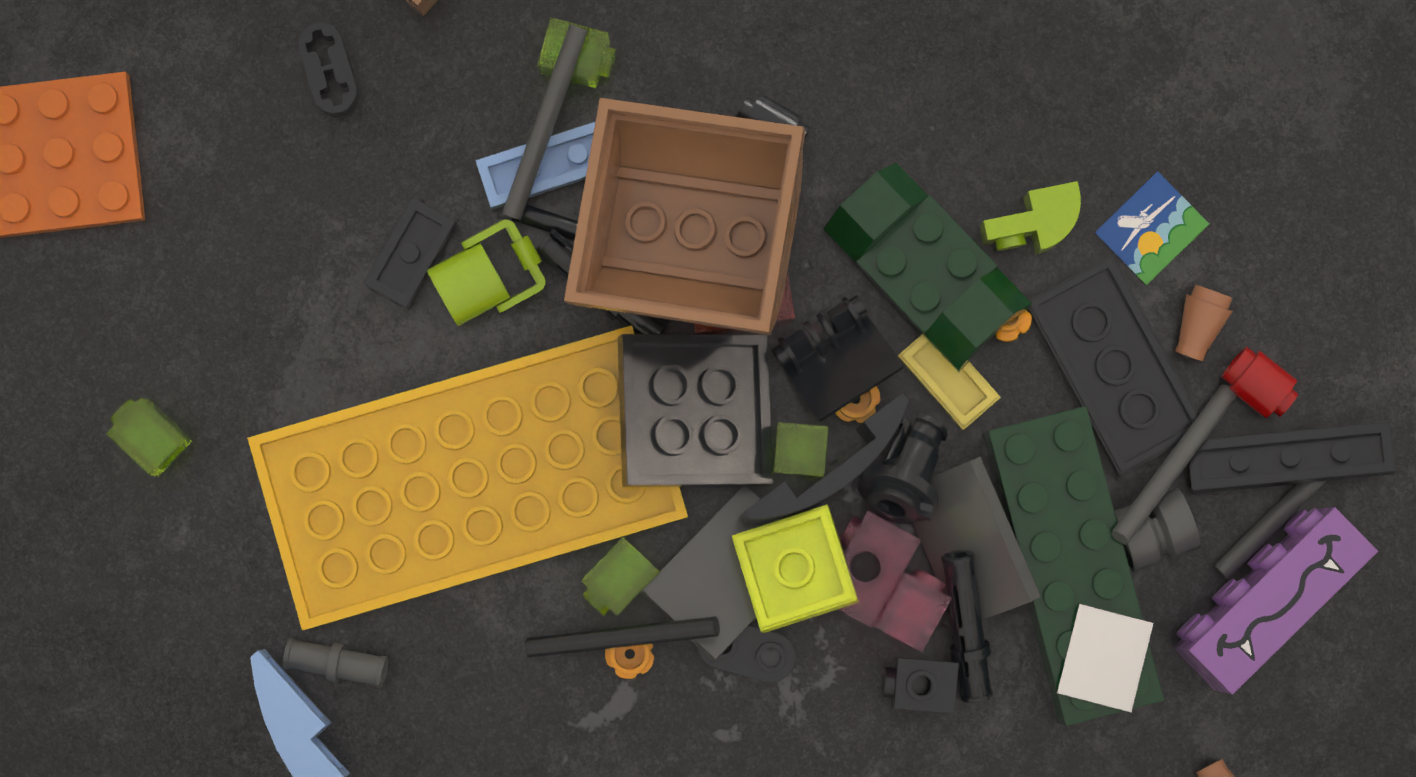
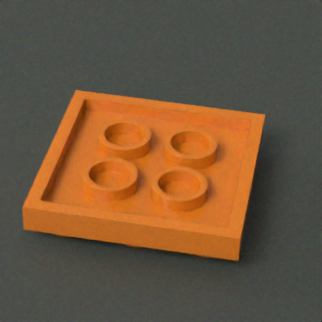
[0,72,146,238]

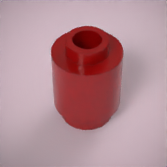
[1221,346,1298,418]

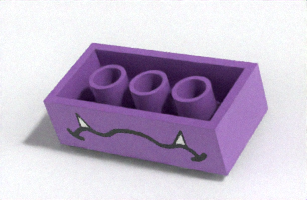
[1172,507,1378,695]

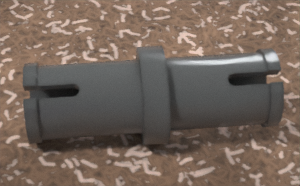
[283,638,389,688]

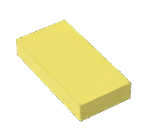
[897,334,1001,431]

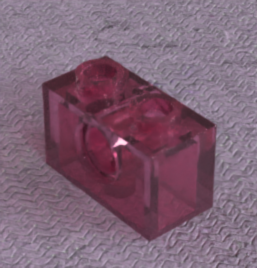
[837,511,921,628]
[871,569,952,652]

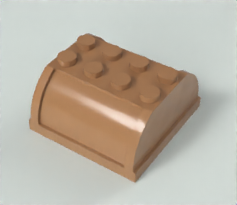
[564,98,806,335]

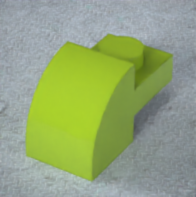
[979,181,1081,255]

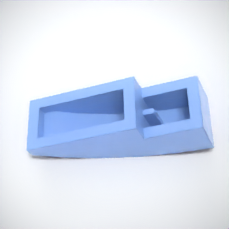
[250,649,350,777]

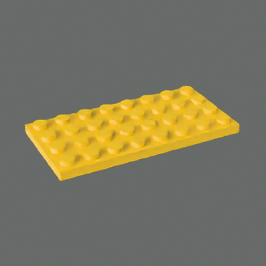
[247,325,688,631]

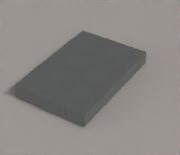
[913,457,1041,620]
[641,486,775,662]

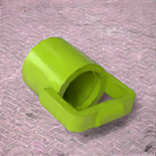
[427,219,545,327]

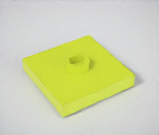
[732,504,859,633]

